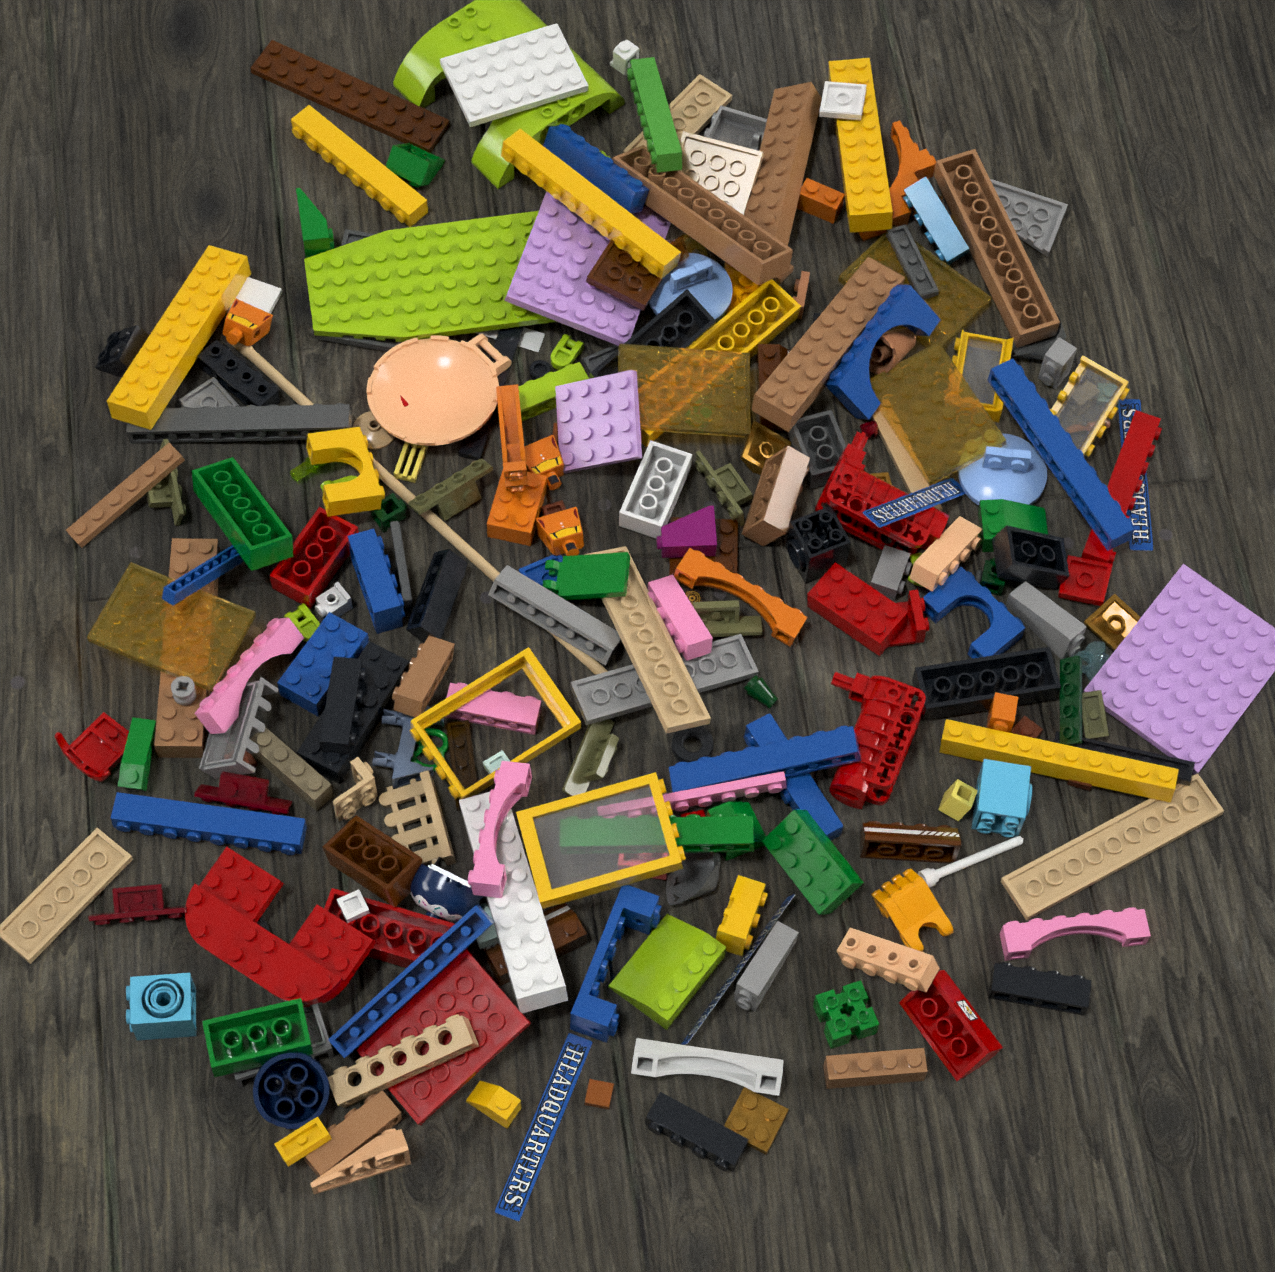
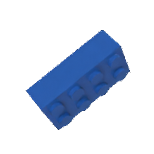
[348,529,405,634]
[277,612,369,717]

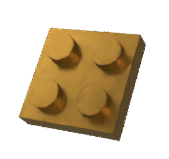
[724,1087,789,1155]

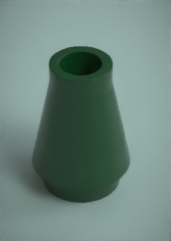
[744,675,778,709]

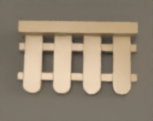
[379,770,456,866]

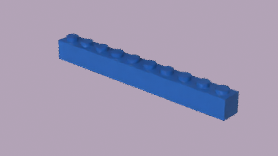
[162,545,244,605]

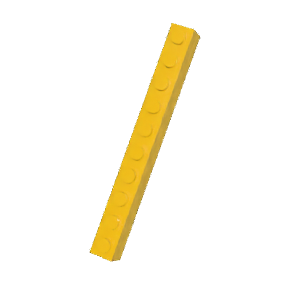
[501,129,681,279]
[939,719,1179,803]

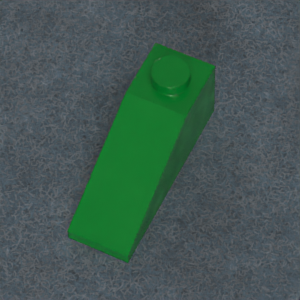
[118,717,156,791]

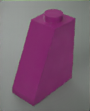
[656,505,717,558]

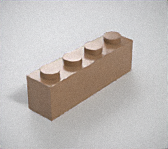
[392,636,455,717]
[823,1048,928,1089]
[303,1090,402,1177]

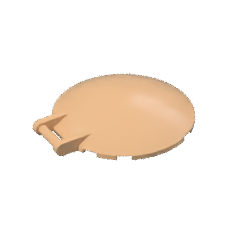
[367,333,512,446]

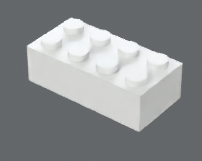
[619,440,692,538]

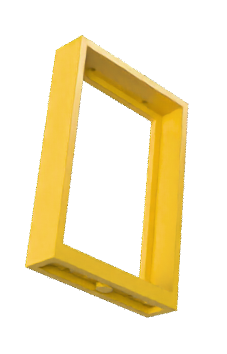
[409,647,581,800]

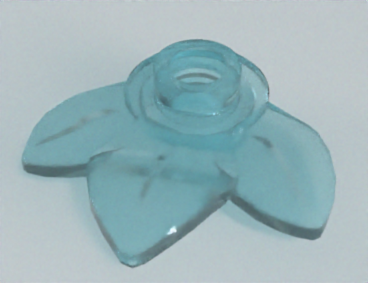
[1075,641,1110,681]

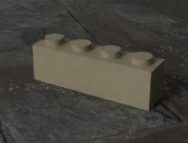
[250,727,333,812]

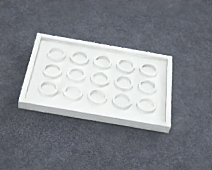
[440,23,588,127]

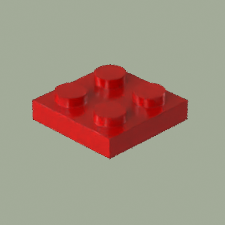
[1058,555,1113,606]

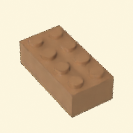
[742,446,810,546]

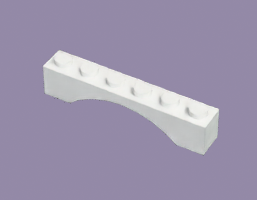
[631,1038,783,1096]

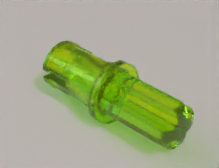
[290,457,327,482]

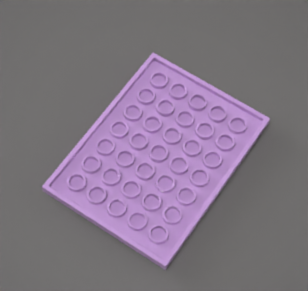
[504,191,671,347]
[1082,564,1275,775]

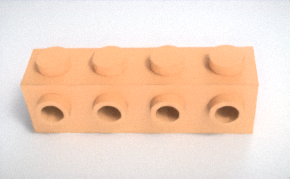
[910,516,982,592]
[837,928,940,992]

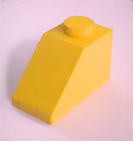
[466,1081,521,1129]

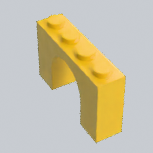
[306,427,385,517]

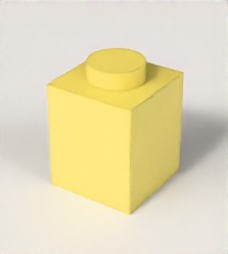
[938,779,978,821]

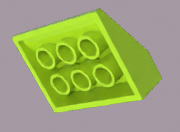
[608,914,726,1030]

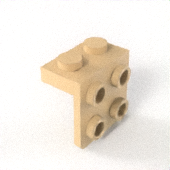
[333,757,378,821]

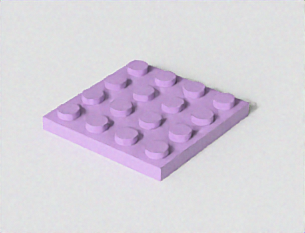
[555,370,642,473]

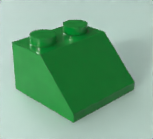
[386,143,445,187]
[707,801,766,861]

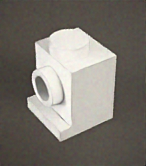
[610,40,639,75]
[315,582,352,618]

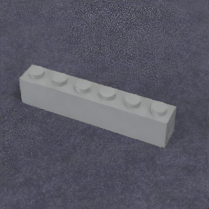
[488,565,622,665]

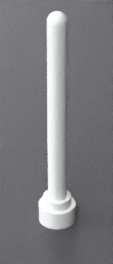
[918,836,1023,888]

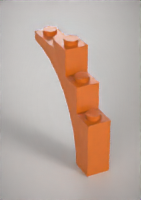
[858,120,936,241]
[496,384,528,493]

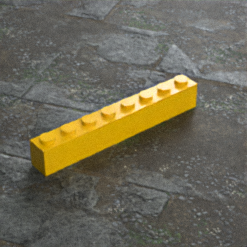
[291,105,428,227]

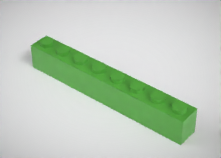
[627,57,682,173]

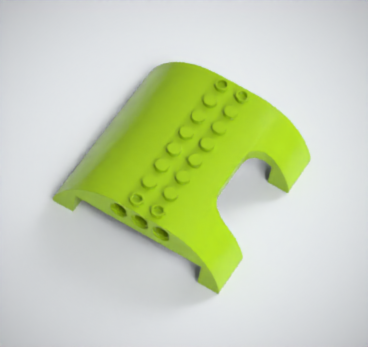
[393,0,625,189]

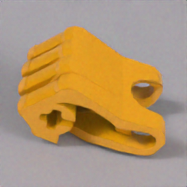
[871,868,953,952]

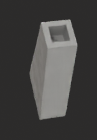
[1006,581,1087,659]
[734,921,799,1012]

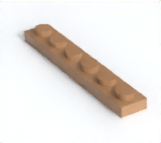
[66,443,185,548]

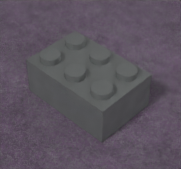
[788,410,846,489]

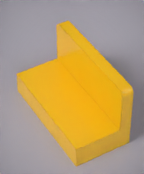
[274,1116,332,1167]

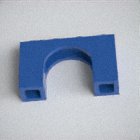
[923,567,1026,659]

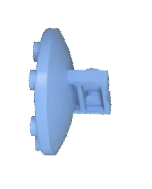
[649,253,733,322]
[958,433,1047,505]

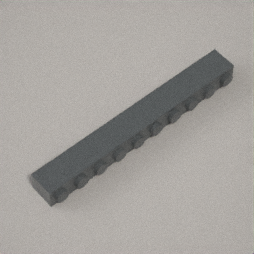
[126,403,352,444]

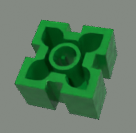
[813,980,879,1049]

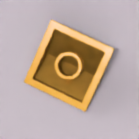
[740,421,791,475]
[1084,594,1141,651]

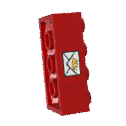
[899,970,1003,1081]

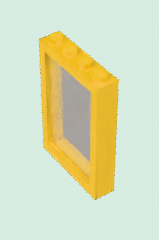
[516,772,686,909]

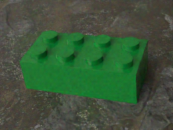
[762,810,864,915]
[202,998,313,1077]

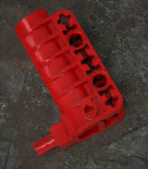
[815,432,949,559]
[829,672,926,809]

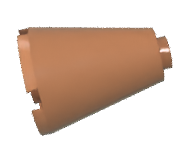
[869,328,916,374]

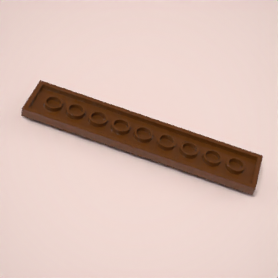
[250,40,450,153]

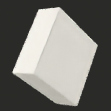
[337,889,370,923]

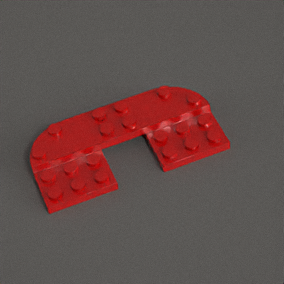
[185,847,376,1007]

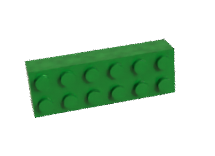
[192,457,293,571]

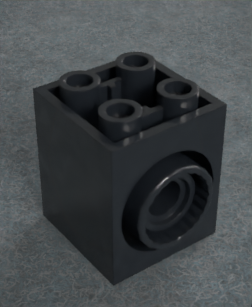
[786,506,851,584]

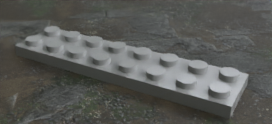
[570,634,759,725]

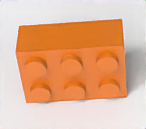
[487,470,547,546]

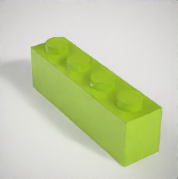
[518,362,589,421]

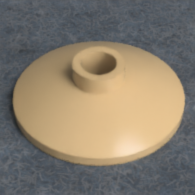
[353,411,395,450]

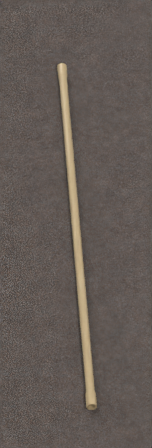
[232,342,608,675]

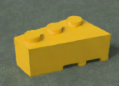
[716,875,768,956]

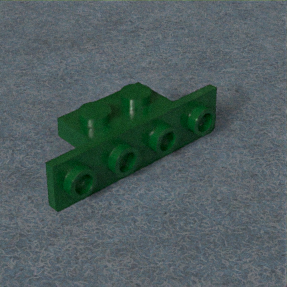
[1060,656,1083,746]

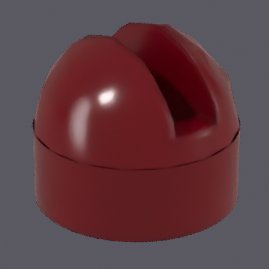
[860,421,878,439]

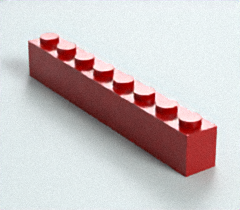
[1081,410,1162,564]

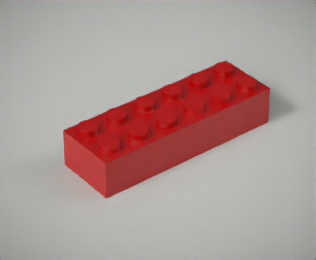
[324,888,468,975]

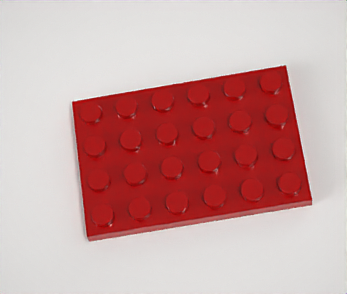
[356,949,531,1125]

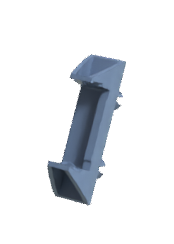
[372,705,444,788]

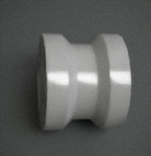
[171,676,197,705]

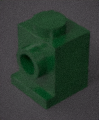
[371,493,407,533]
[980,558,1005,596]

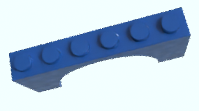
[825,285,941,420]

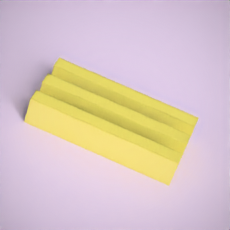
[394,441,428,483]

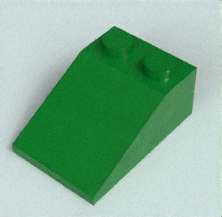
[296,188,335,258]
[978,499,1048,552]

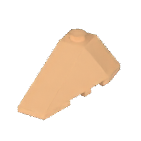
[310,1129,411,1195]

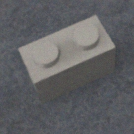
[1038,337,1077,389]
[870,545,912,601]

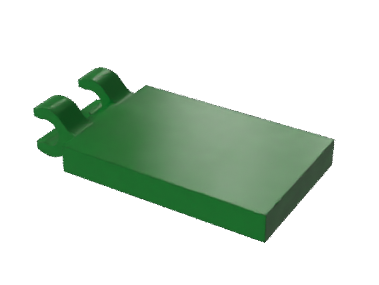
[543,552,631,600]

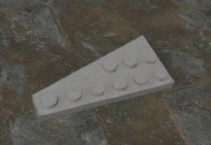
[990,179,1068,257]

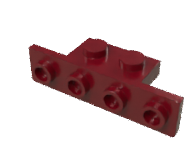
[194,771,292,815]
[88,883,187,925]

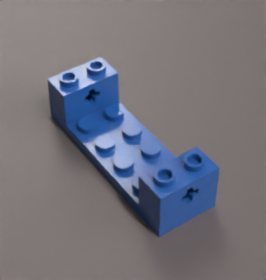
[570,885,662,1043]

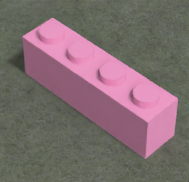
[647,575,713,661]
[445,683,541,735]

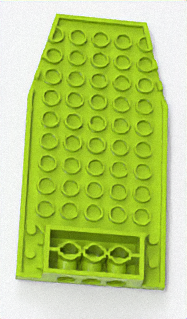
[304,211,557,342]

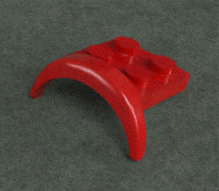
[55,712,129,782]

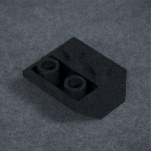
[95,325,149,378]

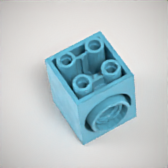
[971,759,1032,837]
[126,973,197,1040]

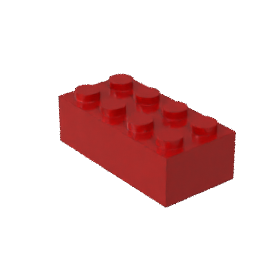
[270,507,359,609]
[807,562,908,656]

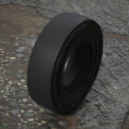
[671,726,714,763]

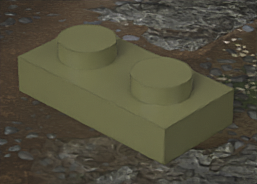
[1082,690,1109,739]

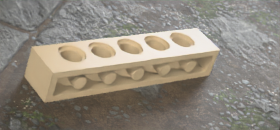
[328,1014,479,1108]

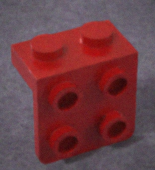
[888,589,929,647]

